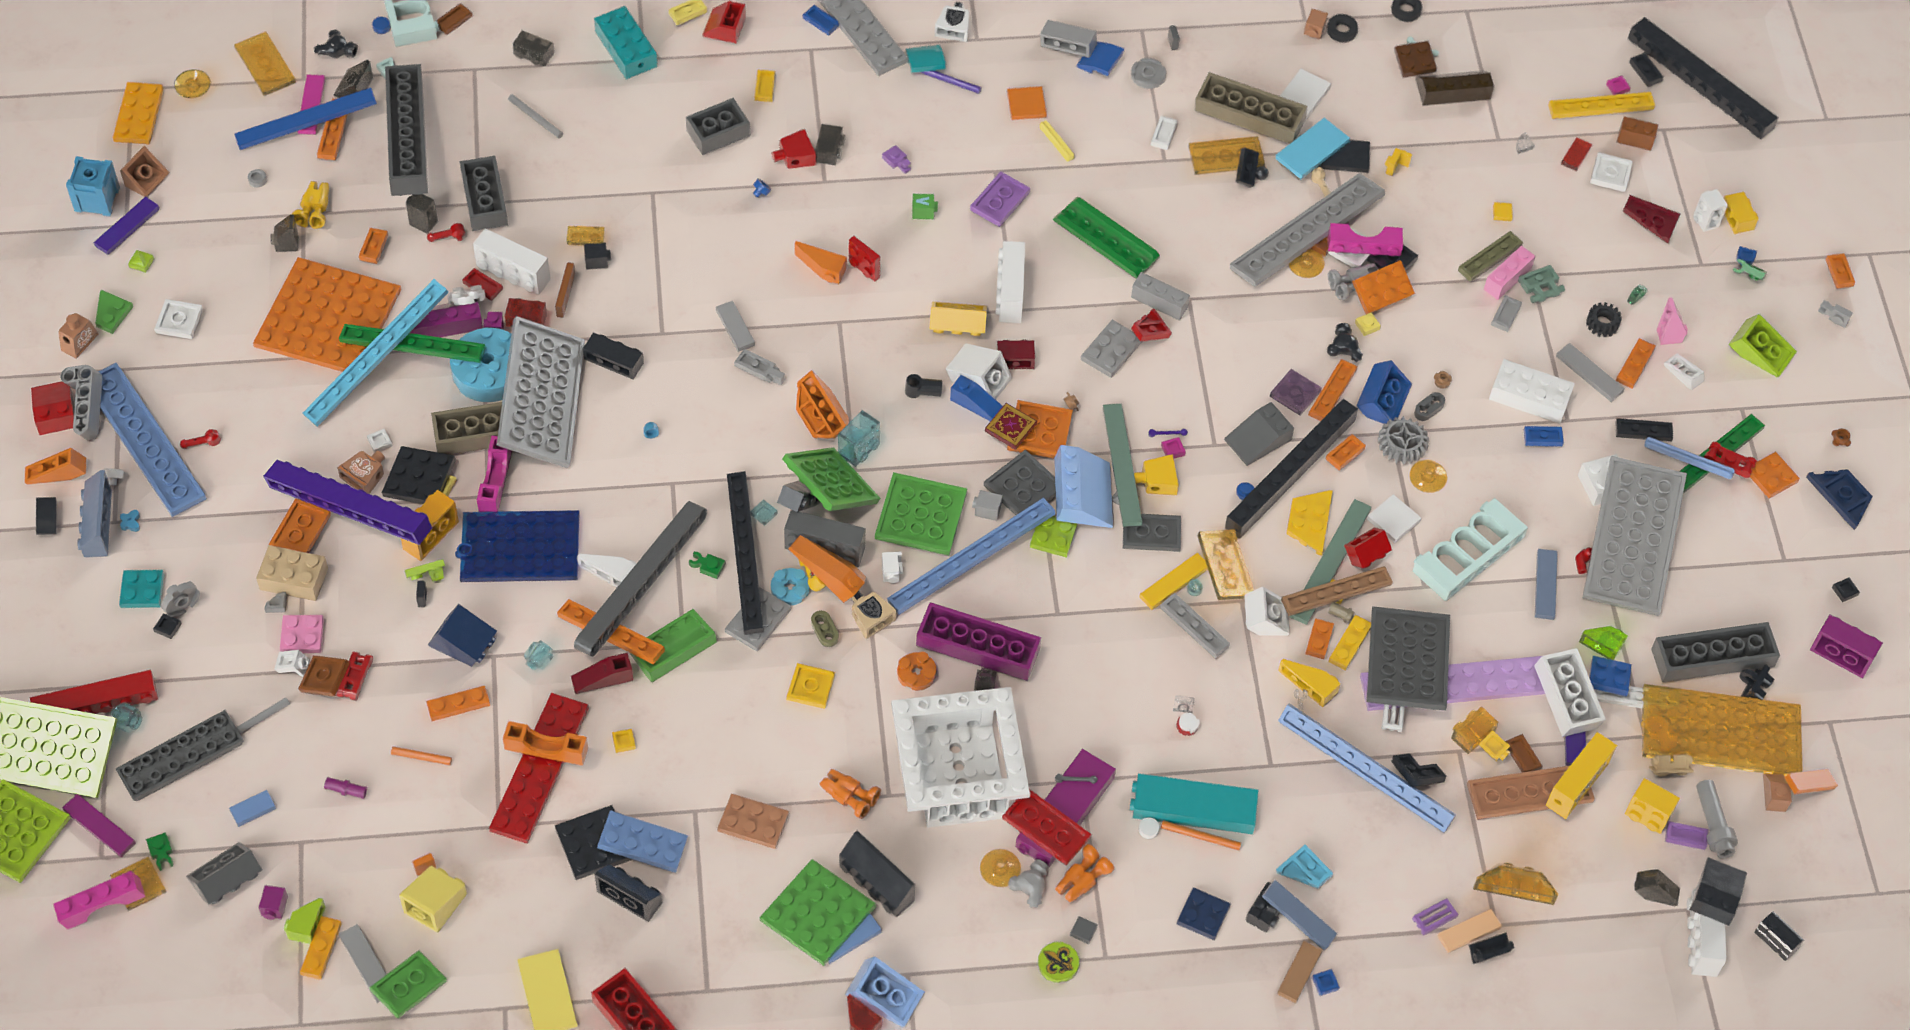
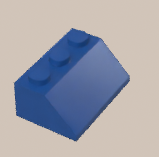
[1356,360,1412,424]

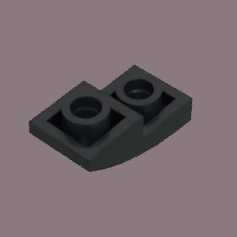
[36,497,57,535]

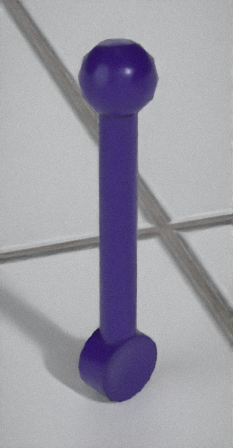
[1148,429,1188,437]

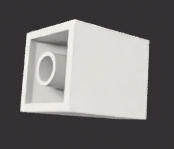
[946,343,1012,400]

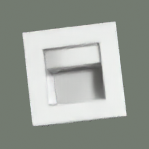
[882,552,903,583]

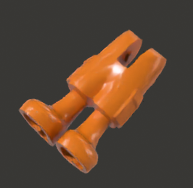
[820,769,881,819]
[1055,844,1114,903]

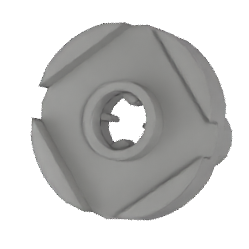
[160,581,200,617]

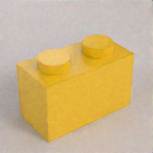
[1723,191,1758,234]

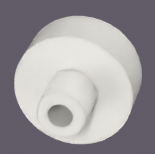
[104,468,124,485]

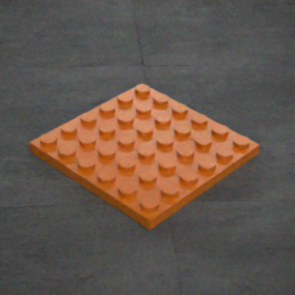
[253,257,401,372]

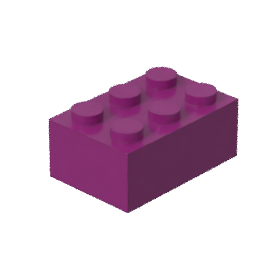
[1810,614,1883,679]

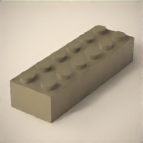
[1195,72,1307,144]

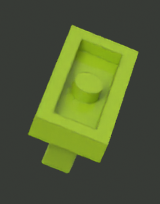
[405,559,445,582]

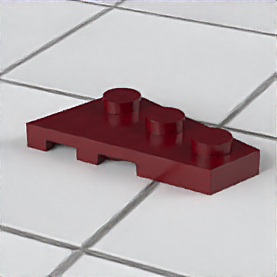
[1623,195,1680,243]

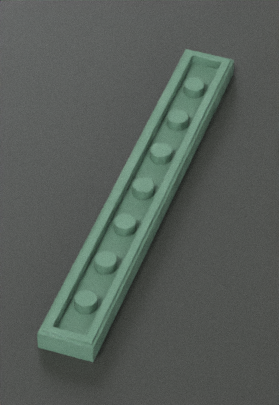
[1103,403,1142,527]
[1289,499,1372,625]

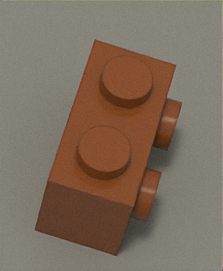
[1616,116,1659,151]

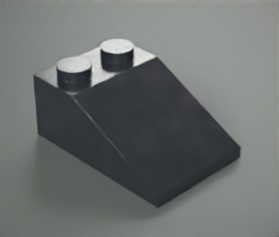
[1689,857,1747,926]

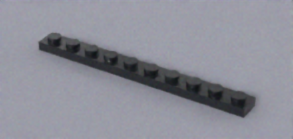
[727,471,764,635]

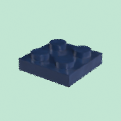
[1177,887,1231,940]

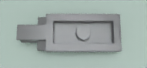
[734,349,785,385]

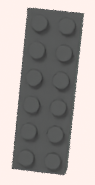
[1651,622,1780,683]

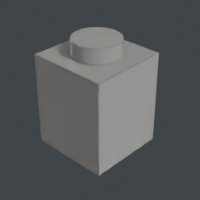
[972,490,1002,521]

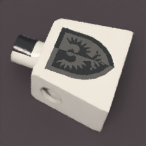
[935,2,969,42]

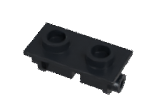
[1469,932,1514,964]

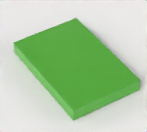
[370,951,447,1019]

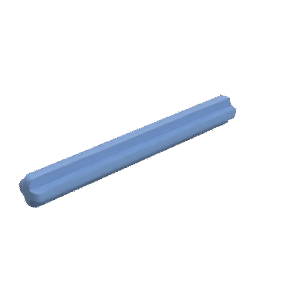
[1644,437,1735,479]

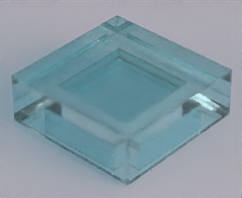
[750,499,778,526]

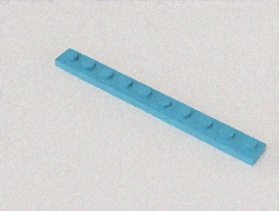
[302,279,449,427]

